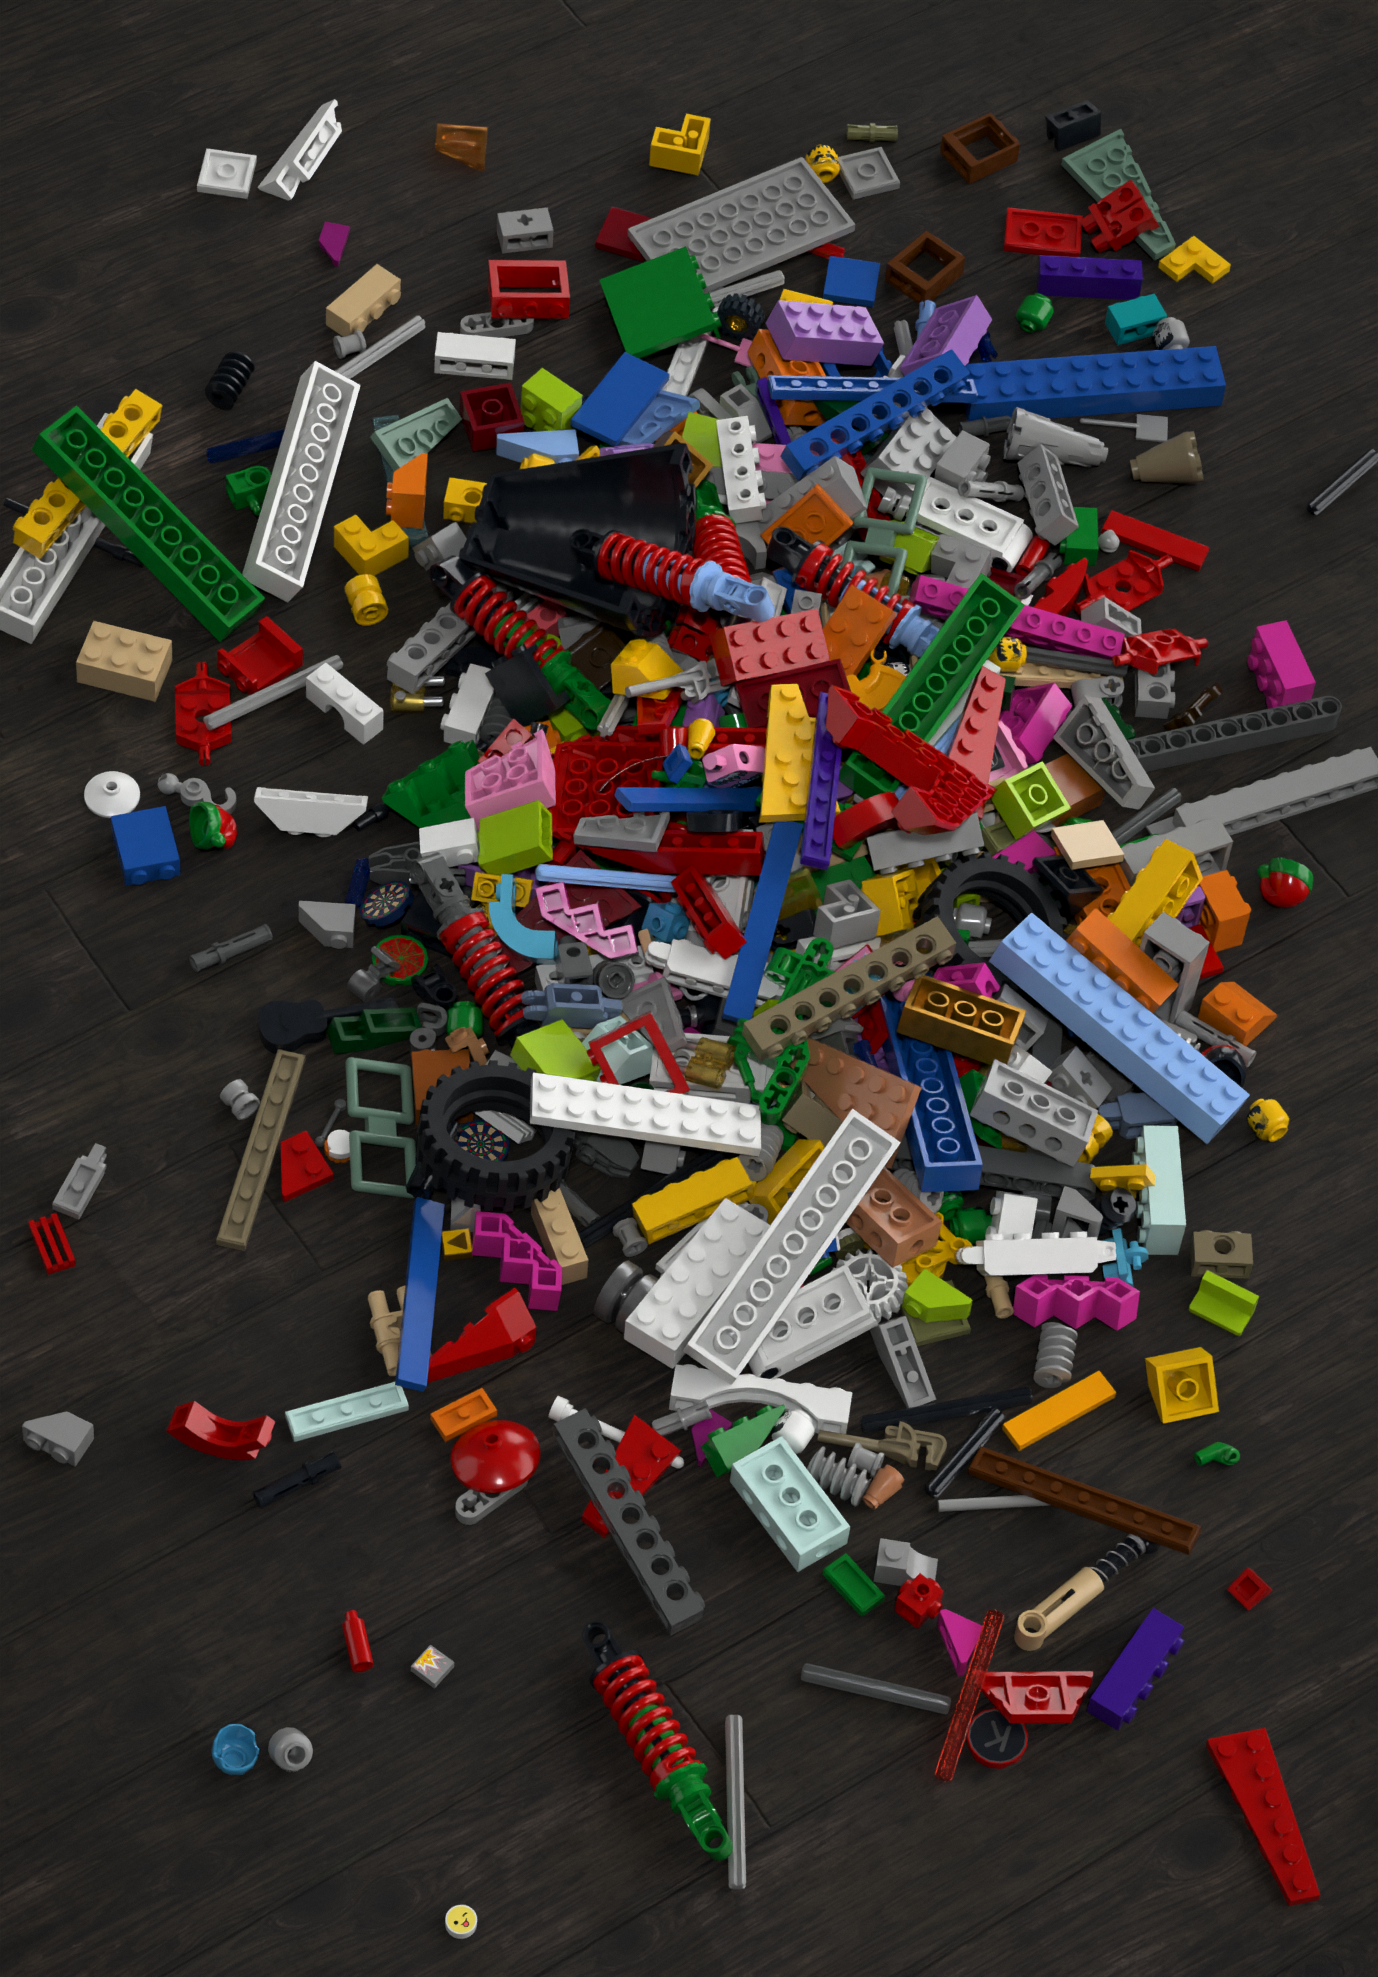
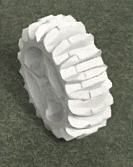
[831,1248,908,1323]

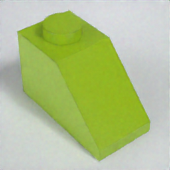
[902,1269,973,1323]

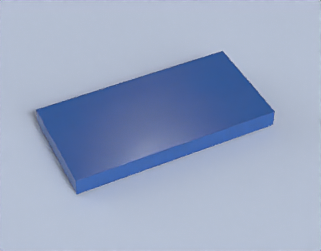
[571,352,670,447]

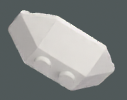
[254,787,368,837]

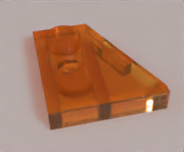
[435,123,488,171]

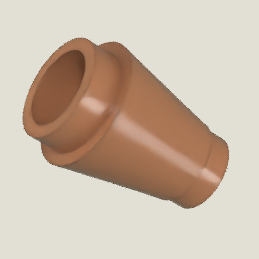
[862,1465,904,1510]

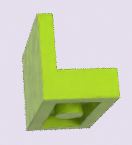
[1189,1270,1259,1336]

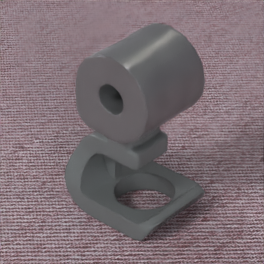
[347,946,401,1003]
[410,1003,447,1054]

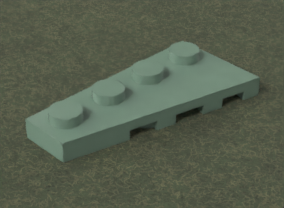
[370,398,462,471]

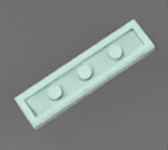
[285,1382,409,1442]

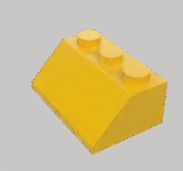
[749,1139,825,1225]

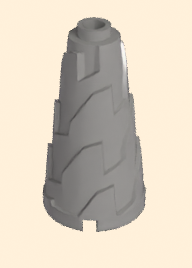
[1003,407,1108,467]

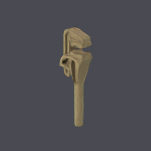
[818,1421,947,1471]

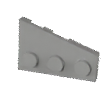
[573,812,670,852]
[616,976,687,1052]

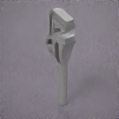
[625,658,732,704]

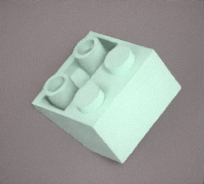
[582,1016,653,1085]

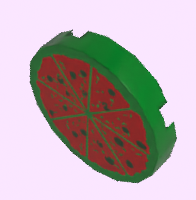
[372,935,428,986]

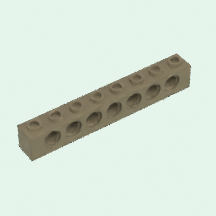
[742,916,956,1062]

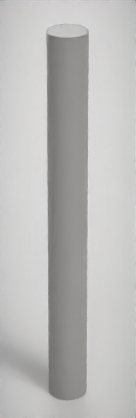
[937,1495,1050,1512]

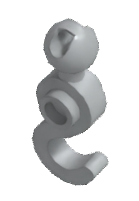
[157,773,236,814]

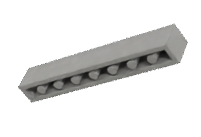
[1172,747,1378,835]

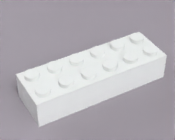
[624,1198,770,1369]

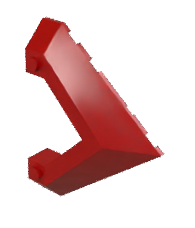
[826,685,997,836]

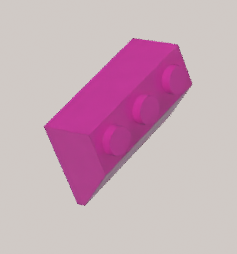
[999,682,1072,764]

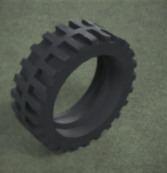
[912,852,1069,999]
[415,1060,576,1212]

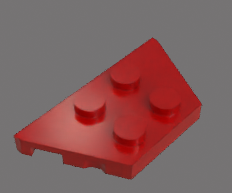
[975,1671,1093,1724]

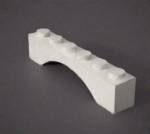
[669,1364,852,1434]

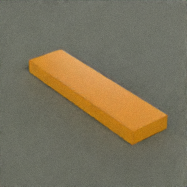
[1002,1371,1116,1451]

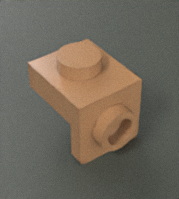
[445,1026,489,1066]

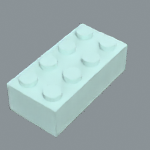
[1132,1126,1186,1255]

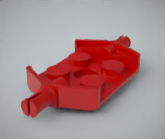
[1074,550,1173,614]
[1112,629,1208,675]
[175,662,232,766]

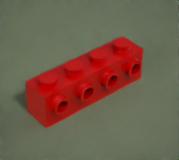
[671,865,747,960]

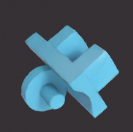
[1102,1228,1149,1287]

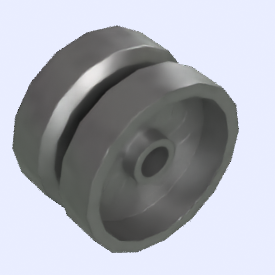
[594,1260,659,1333]

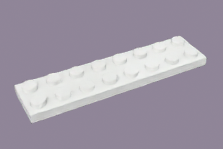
[530,1073,761,1157]

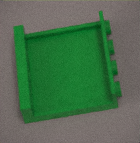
[599,246,722,359]

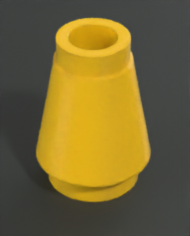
[688,718,715,759]

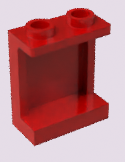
[217,616,303,696]

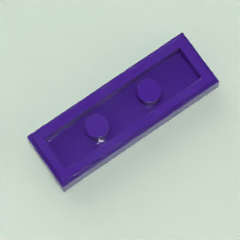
[755,377,792,445]

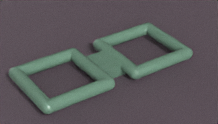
[840,467,927,598]
[345,1057,416,1199]

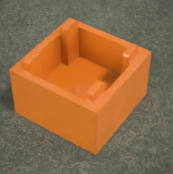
[1198,870,1251,952]

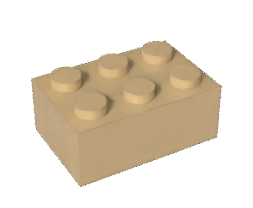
[76,621,172,702]

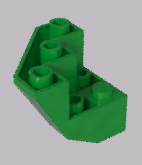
[382,740,480,828]

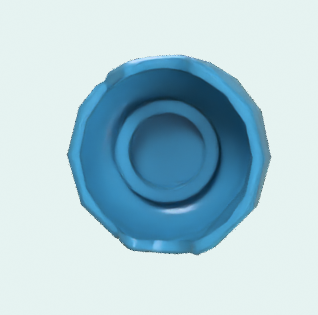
[212,1724,260,1775]

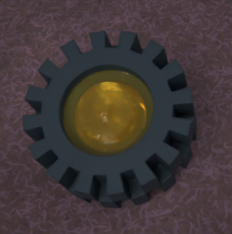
[717,293,765,341]

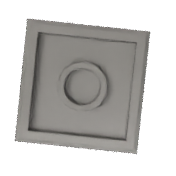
[838,147,900,200]

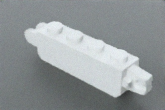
[644,939,785,1007]
[955,1232,1116,1276]

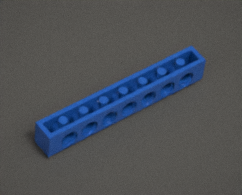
[780,349,970,481]

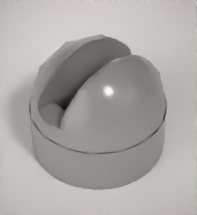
[1098,530,1119,553]

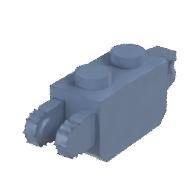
[521,983,622,1028]
[1097,1092,1179,1139]

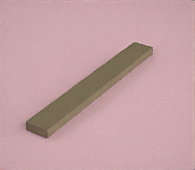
[216,1049,306,1251]

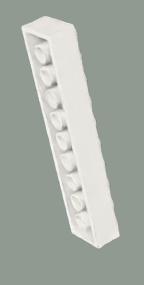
[242,361,360,602]
[0,413,153,644]
[683,1109,901,1385]

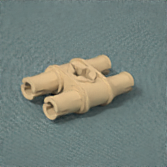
[368,1286,432,1376]

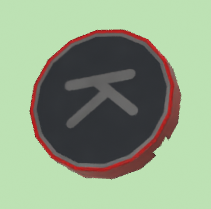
[966,1708,1028,1769]

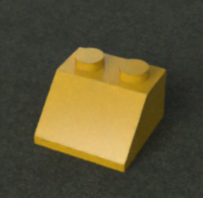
[611,639,683,700]
[1145,1347,1219,1424]

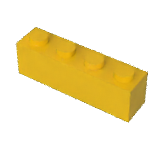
[632,1157,754,1244]

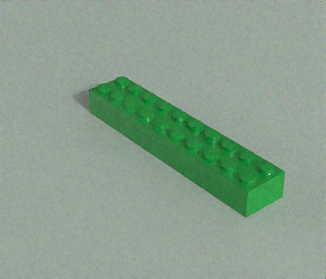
[31,405,265,642]
[839,573,1025,800]

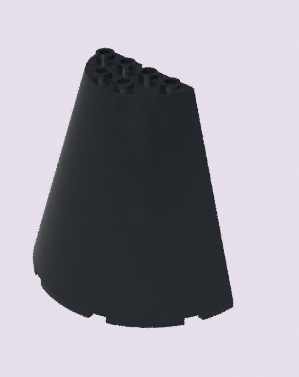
[459,443,696,638]

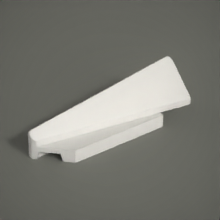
[258,99,342,201]

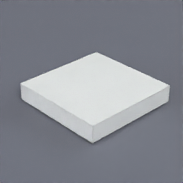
[197,148,257,199]

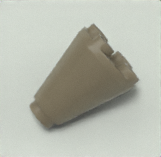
[1130,431,1204,484]

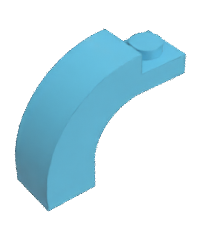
[489,874,559,965]

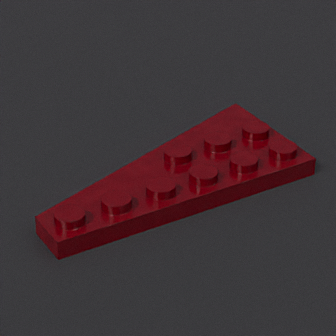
[491,850,642,975]

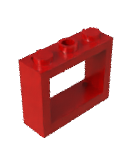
[487,260,570,319]
[586,1011,690,1094]

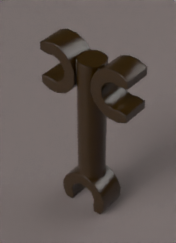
[1163,683,1223,731]

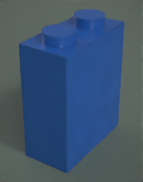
[111,806,180,886]

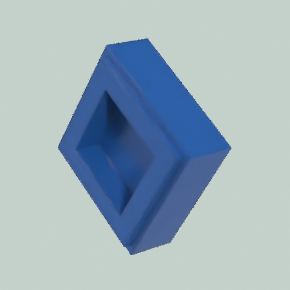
[663,743,693,783]

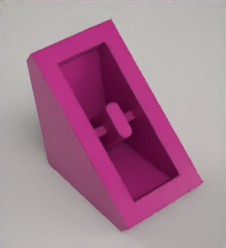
[937,1609,985,1677]

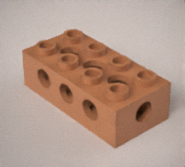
[846,1167,942,1268]

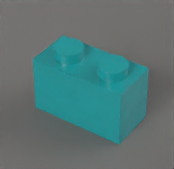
[1105,294,1167,345]

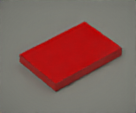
[1003,208,1083,257]

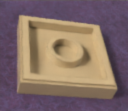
[1051,820,1124,870]

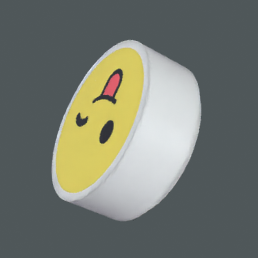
[445,1905,477,1939]

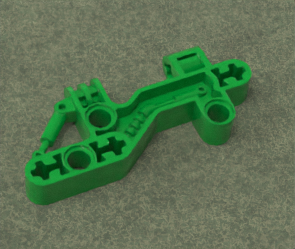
[727,938,846,1125]

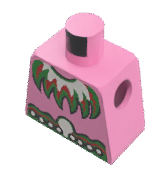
[702,744,764,788]

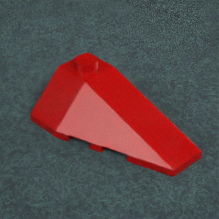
[427,1288,536,1383]

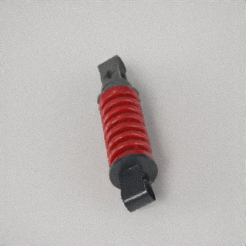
[410,852,542,1049]

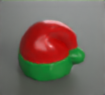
[189,802,237,850]
[1257,858,1313,908]

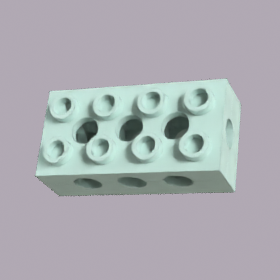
[730,1436,850,1572]

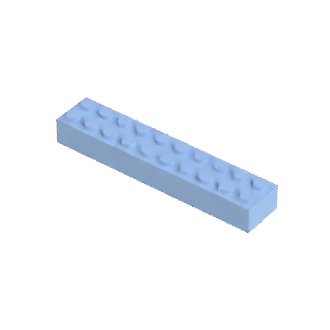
[989,913,1250,1144]

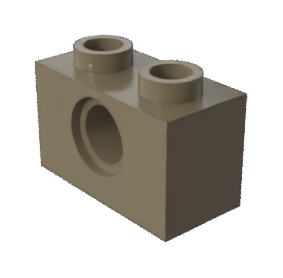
[1189,1230,1253,1279]

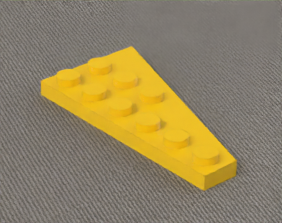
[759,684,841,823]

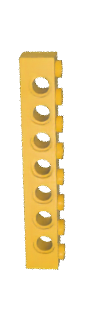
[13,389,162,559]

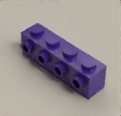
[1036,255,1143,300]
[1087,1608,1185,1731]

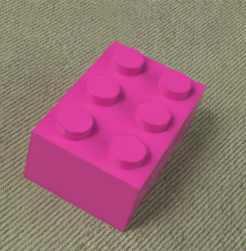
[1247,620,1316,709]

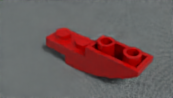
[1034,558,1088,617]

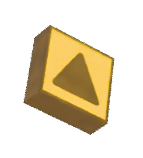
[441,1228,473,1261]

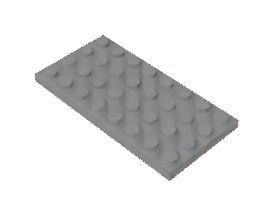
[627,157,855,294]

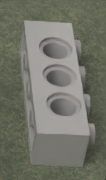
[1017,444,1079,545]

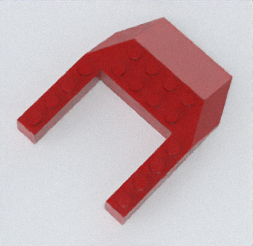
[548,726,767,875]

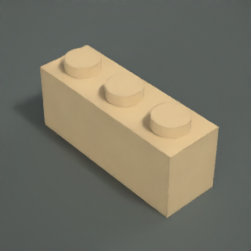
[326,264,401,337]
[531,1188,588,1285]

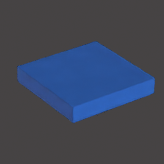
[823,256,880,307]

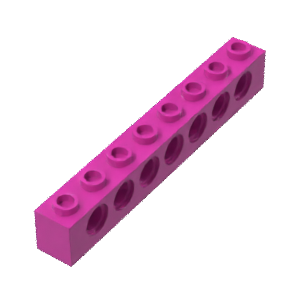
[909,575,1125,660]

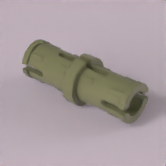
[846,123,898,143]

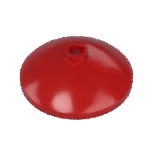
[451,1420,541,1493]

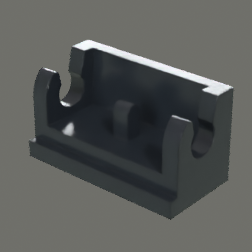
[1045,100,1101,151]

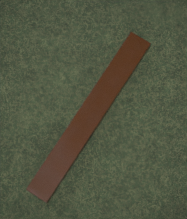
[968,1446,1201,1555]

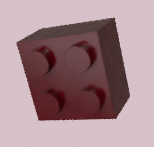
[459,382,525,451]

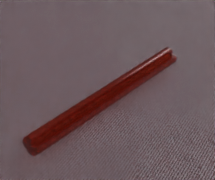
[935,1609,1004,1782]

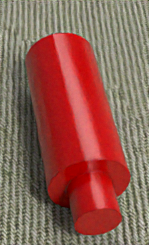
[1015,536,1050,577]
[342,1610,374,1672]

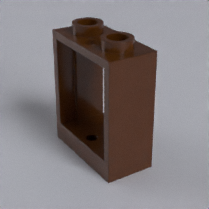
[940,112,1020,184]
[885,230,966,306]

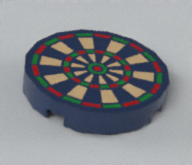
[360,881,414,927]
[456,1120,509,1161]

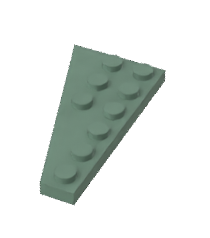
[1061,129,1176,261]

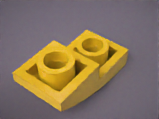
[471,872,534,907]

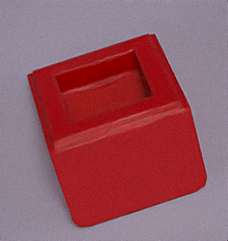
[1227,1567,1273,1610]

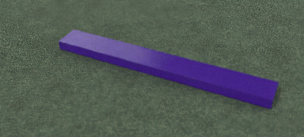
[800,692,842,870]

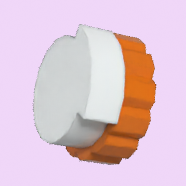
[324,1130,350,1163]

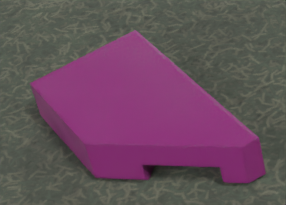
[319,221,350,267]
[691,1409,732,1467]

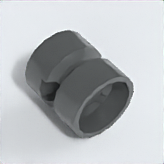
[592,960,635,999]

